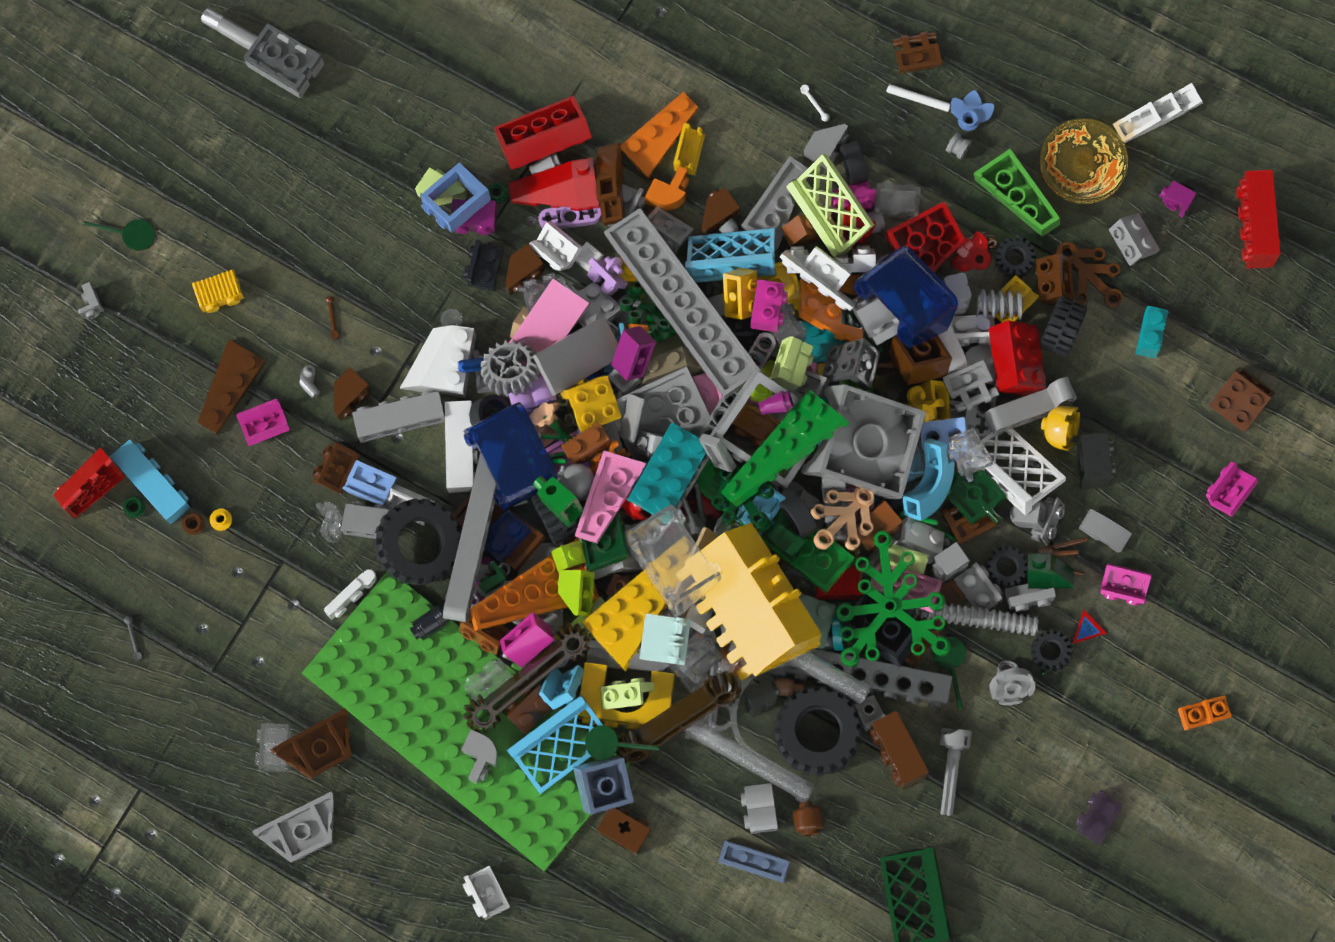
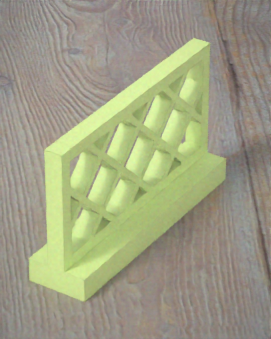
[786,154,874,257]

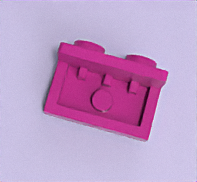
[236,399,290,446]
[1206,461,1258,517]
[1100,563,1151,606]

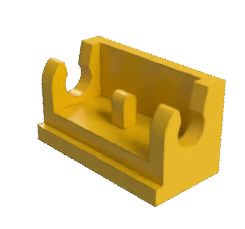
[674,123,705,175]

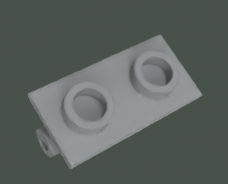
[1031,497,1065,545]

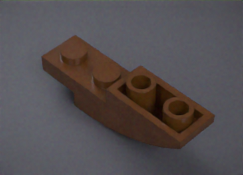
[596,142,625,226]

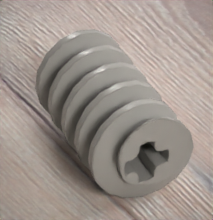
[976,289,1023,320]

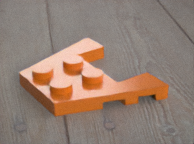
[798,275,863,342]

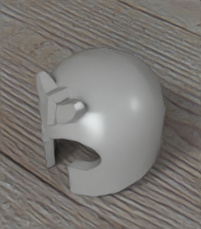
[557,463,595,501]

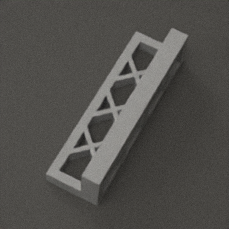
[586,640,677,674]

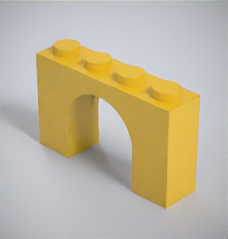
[578,663,675,730]

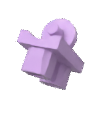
[587,256,628,295]

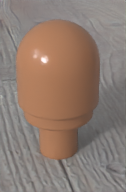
[773,678,804,696]

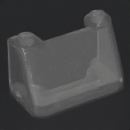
[625,504,723,617]

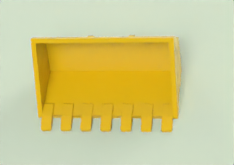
[676,522,822,680]

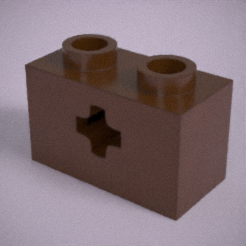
[597,806,651,855]

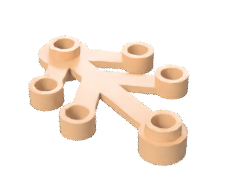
[811,487,874,550]

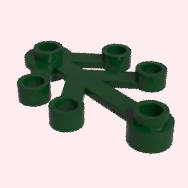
[620,281,673,339]
[712,468,774,532]

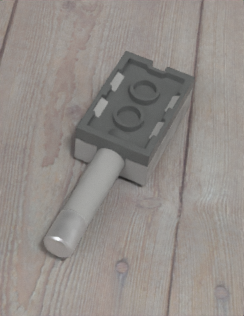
[201,8,324,99]

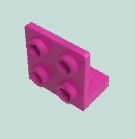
[831,181,876,218]

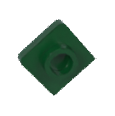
[476,560,506,597]

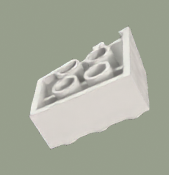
[400,325,476,398]

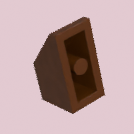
[702,188,740,235]

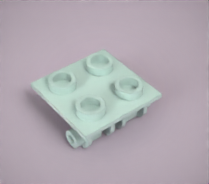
[639,614,691,665]

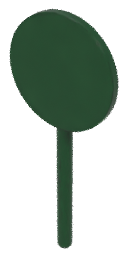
[83,219,155,251]
[932,636,966,710]
[585,725,660,760]

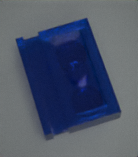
[484,509,532,564]

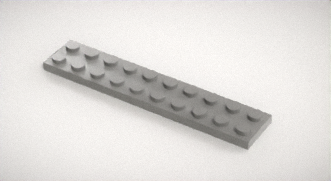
[604,208,762,399]

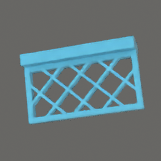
[685,228,776,283]
[507,695,604,794]

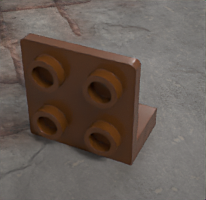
[1210,367,1275,431]

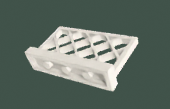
[965,429,1066,515]

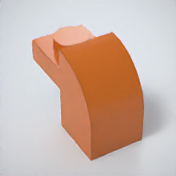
[645,166,689,211]

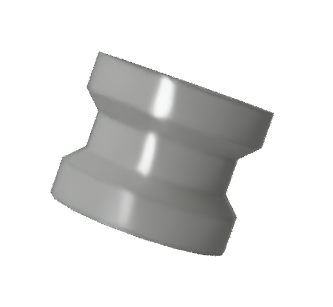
[946,132,972,160]

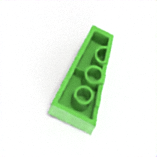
[974,149,1060,237]

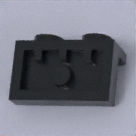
[464,240,504,292]

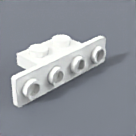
[780,246,856,311]

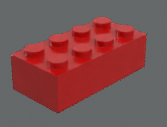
[493,96,592,170]
[1236,170,1280,269]

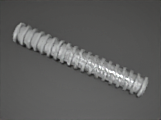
[904,601,1039,636]

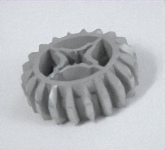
[481,339,540,397]

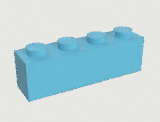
[110,439,191,525]

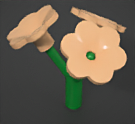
[526,401,573,450]

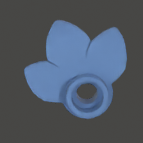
[950,90,994,131]

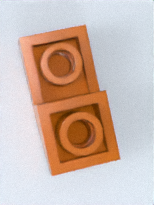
[1178,695,1232,731]

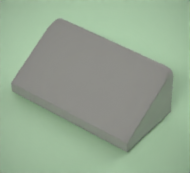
[619,394,645,442]

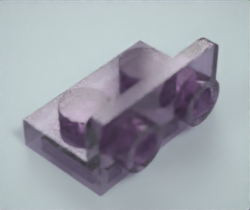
[1075,790,1123,846]

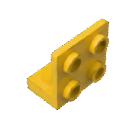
[560,376,621,432]

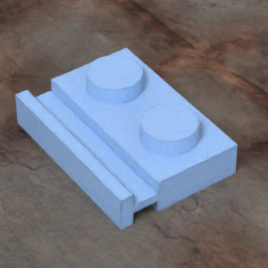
[343,460,397,506]

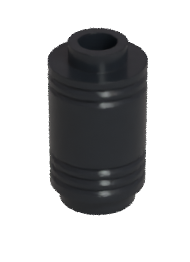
[410,605,451,641]

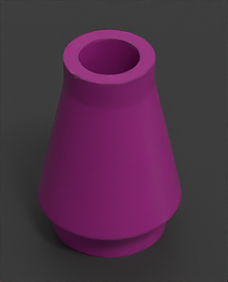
[758,390,794,415]

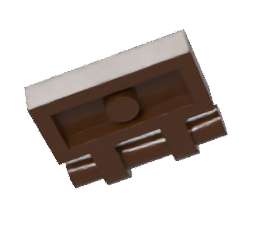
[892,31,942,74]

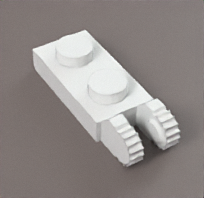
[324,569,377,620]

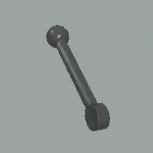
[124,616,143,661]

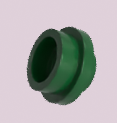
[487,182,508,204]
[123,496,146,519]

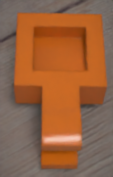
[589,440,626,476]

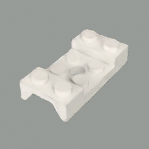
[786,245,876,273]

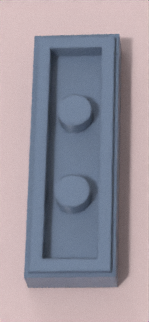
[718,840,791,883]

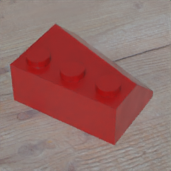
[884,201,965,290]
[53,447,126,519]

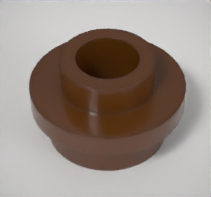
[182,513,205,535]

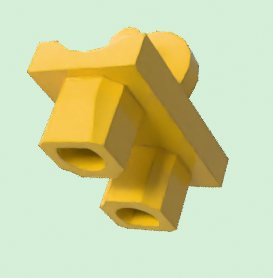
[904,386,940,422]

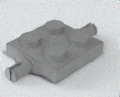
[565,282,623,336]

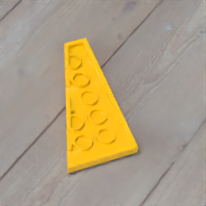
[582,536,694,671]

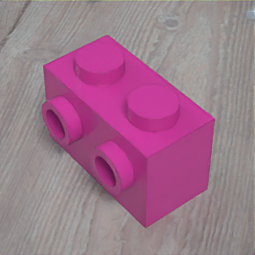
[751,280,788,332]
[500,612,555,668]

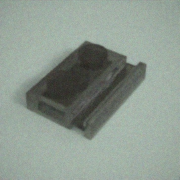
[872,371,913,404]

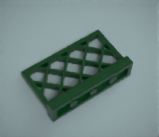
[880,847,952,942]

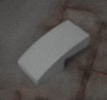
[1079,509,1132,552]

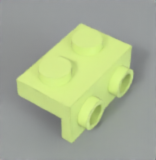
[601,678,654,709]

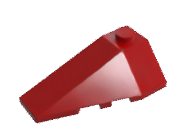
[509,158,600,211]

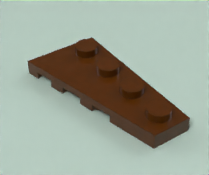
[198,339,266,435]

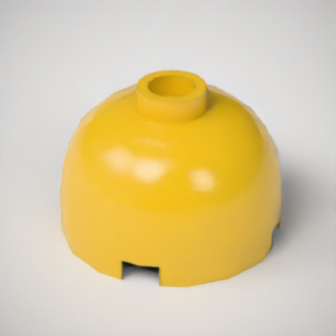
[1041,405,1080,451]

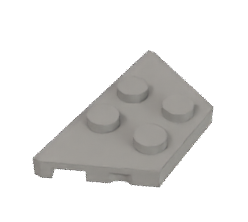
[252,791,334,863]

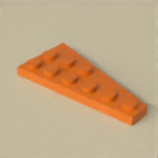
[469,537,599,631]

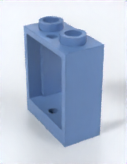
[420,162,491,233]

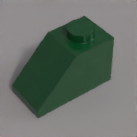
[1028,554,1074,589]

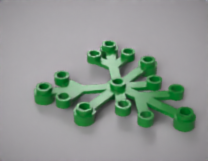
[836,531,951,667]

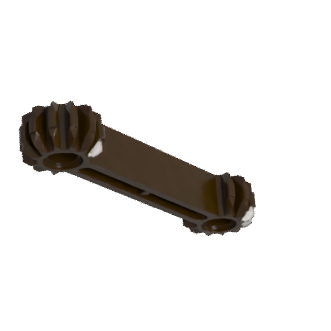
[463,622,591,733]
[616,671,742,765]

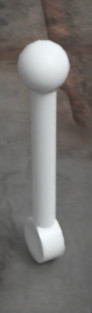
[801,85,830,122]

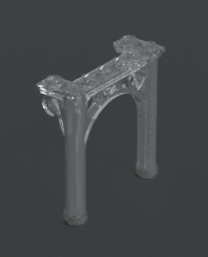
[682,641,871,803]

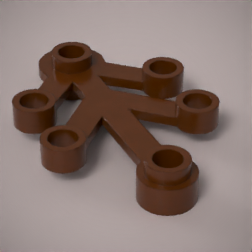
[1056,242,1123,308]

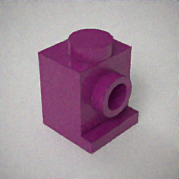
[1159,180,1196,218]

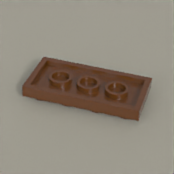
[452,494,545,572]

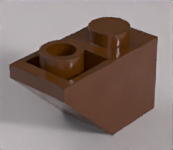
[505,244,545,295]
[334,367,371,421]

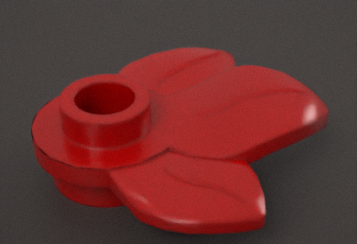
[950,231,991,272]

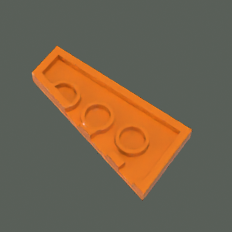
[620,92,698,179]

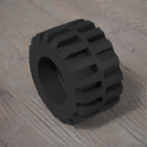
[1041,296,1087,357]
[532,494,579,546]

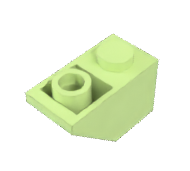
[415,167,468,206]

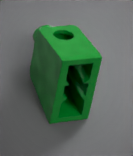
[533,476,583,528]

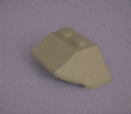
[631,335,705,392]

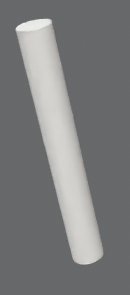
[887,84,951,112]

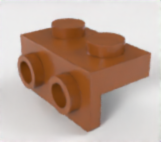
[459,615,510,655]

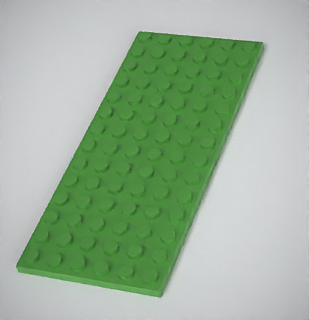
[302,571,631,872]

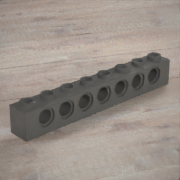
[768,649,952,709]

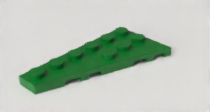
[721,389,850,507]

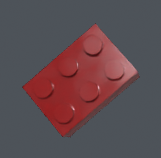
[988,320,1047,396]

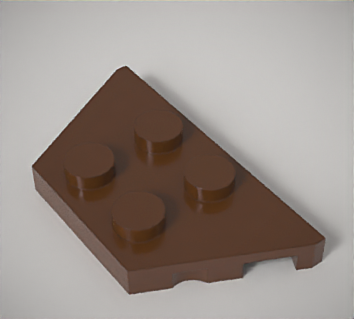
[270,708,351,779]

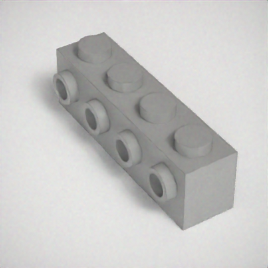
[352,390,445,443]

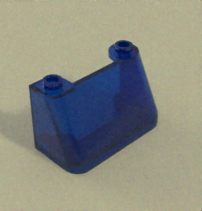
[853,246,958,348]
[463,402,557,511]

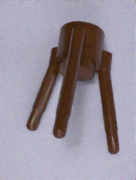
[1038,537,1089,576]

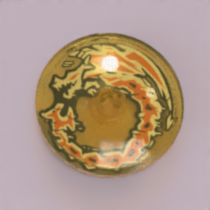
[1040,118,1128,204]

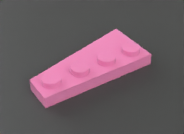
[575,451,647,543]

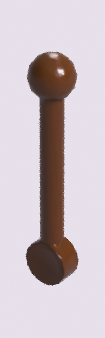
[325,296,339,340]

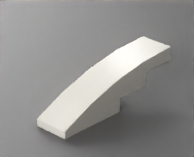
[1113,83,1203,143]

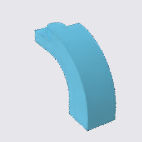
[903,438,954,521]

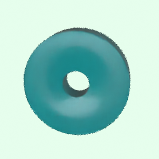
[832,615,846,651]

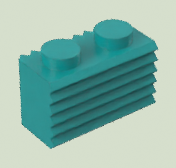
[1135,306,1169,359]

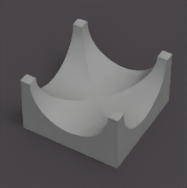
[801,384,926,499]

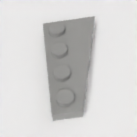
[741,156,808,251]

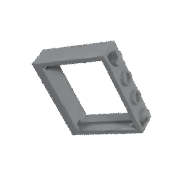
[710,369,809,488]

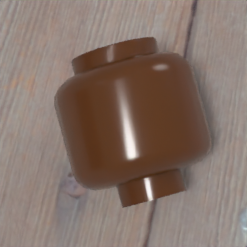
[793,802,824,837]

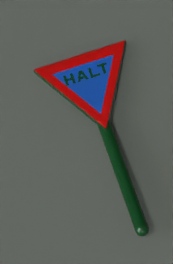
[1041,609,1107,675]

